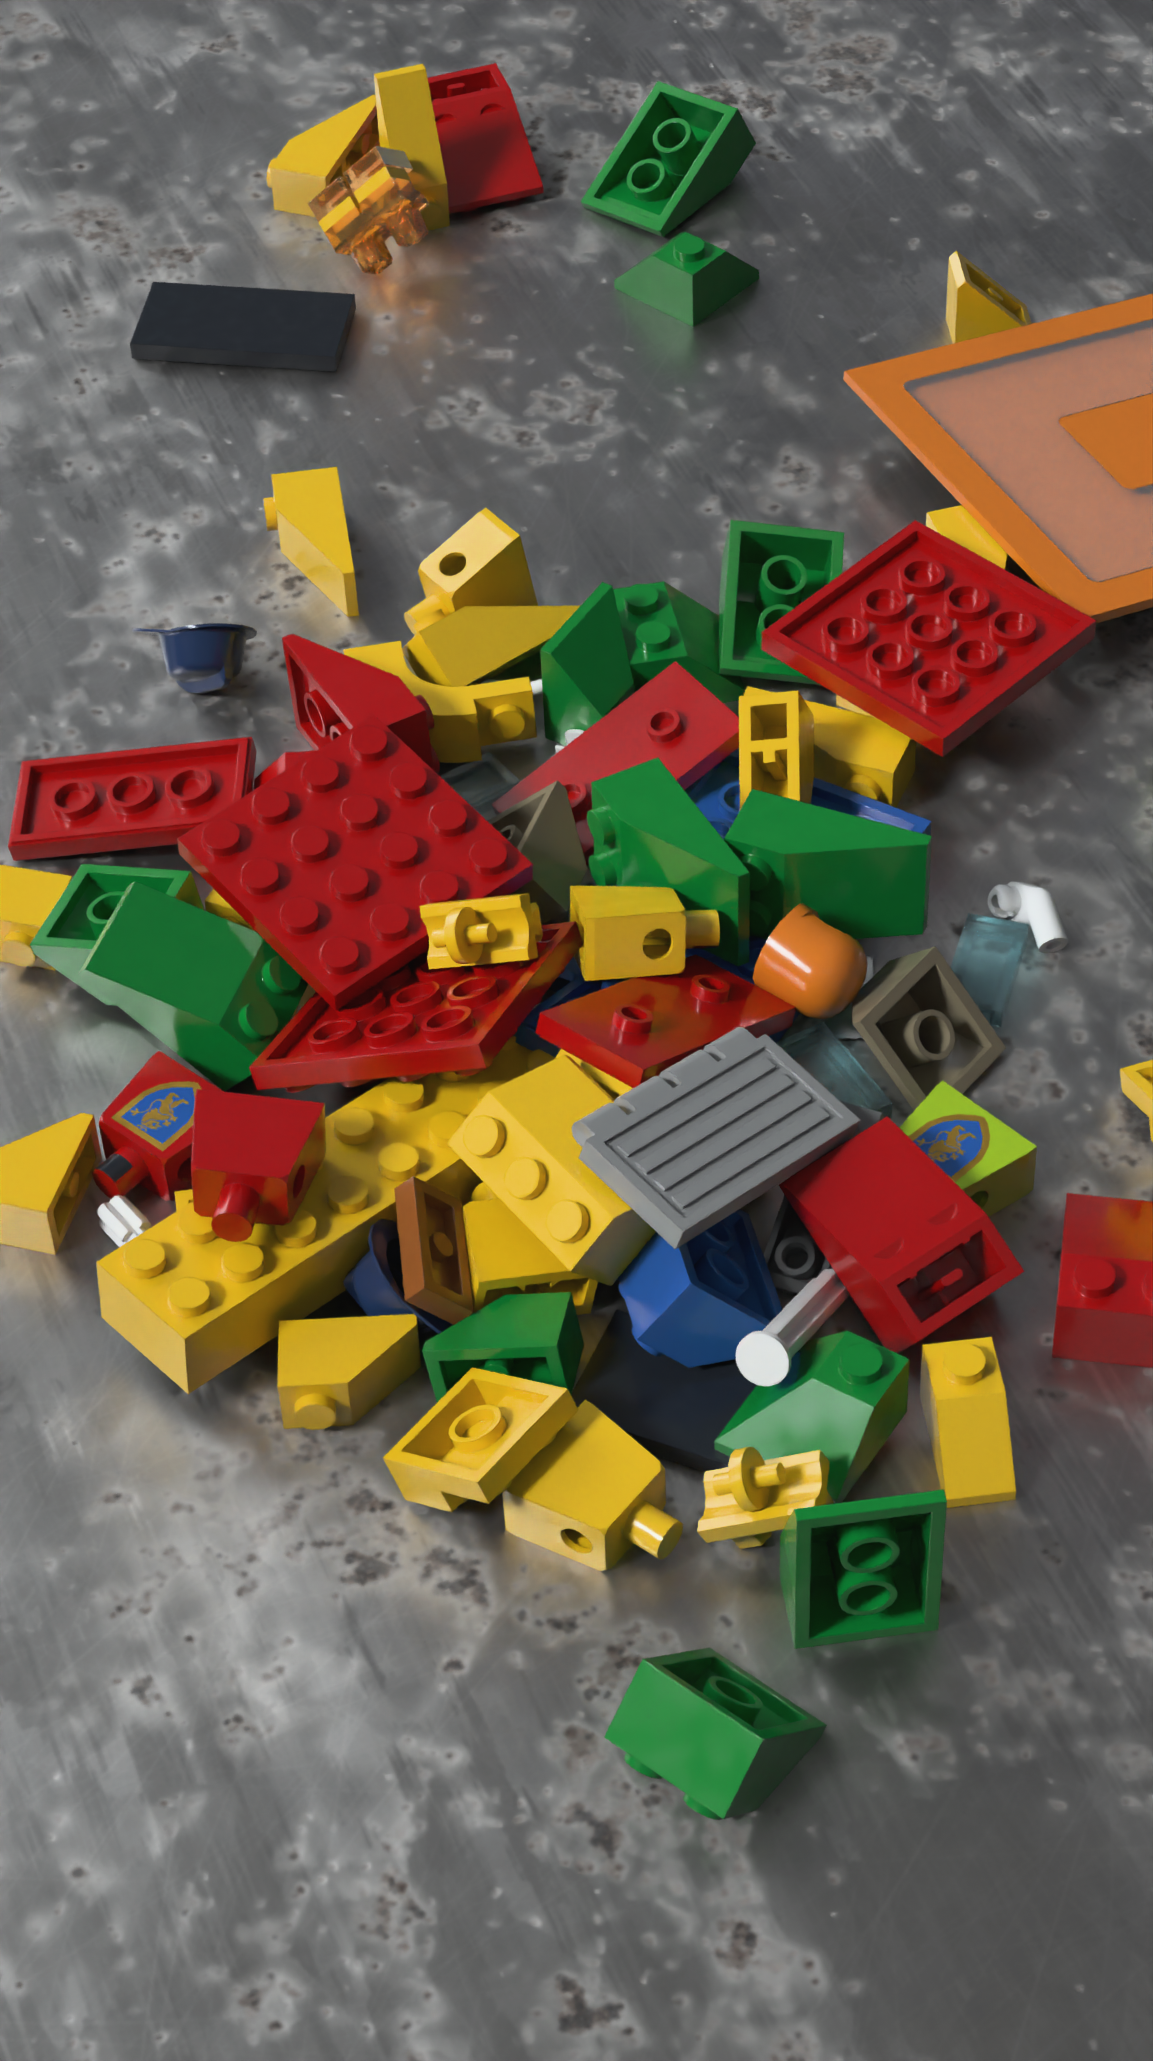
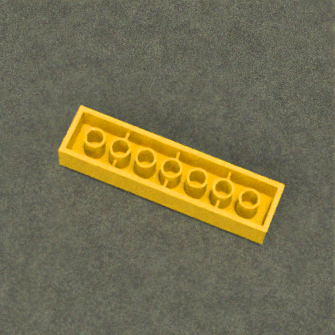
[96,1036,555,1394]

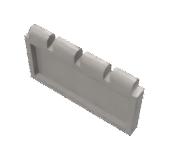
[572,1027,861,1249]

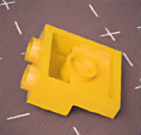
[383,1367,578,1512]

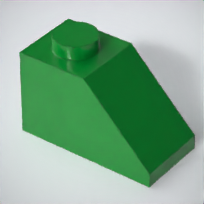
[422,1292,584,1402]

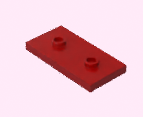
[491,661,739,866]
[8,737,257,861]
[535,954,796,1088]

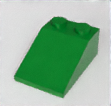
[581,81,756,237]
[719,520,844,685]
[587,757,750,966]
[724,789,932,939]
[78,881,308,1092]
[780,1489,947,1649]

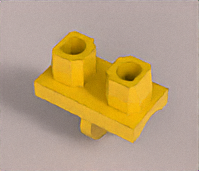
[419,893,543,969]
[697,1447,834,1549]

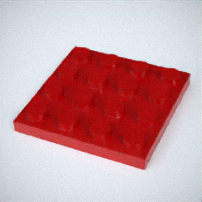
[762,520,1096,757]
[177,714,533,1011]
[249,921,583,1093]

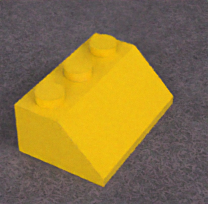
[446,1054,656,1286]

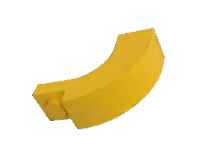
[343,641,537,763]

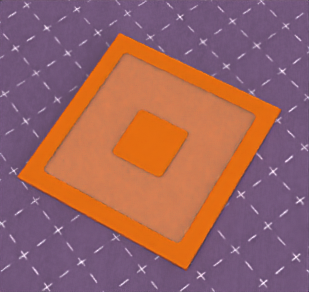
[843,293,1153,623]

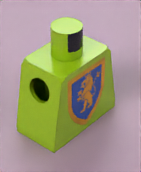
[899,1081,1037,1217]

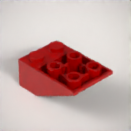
[428,63,544,214]
[779,1116,1024,1354]

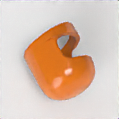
[753,903,868,1019]

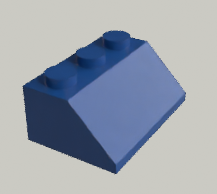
[618,1209,783,1368]

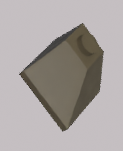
[488,780,588,925]
[852,946,1006,1110]

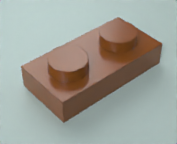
[394,1176,474,1324]

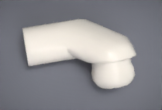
[988,881,1069,953]

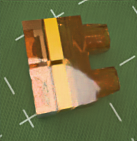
[308,146,430,275]

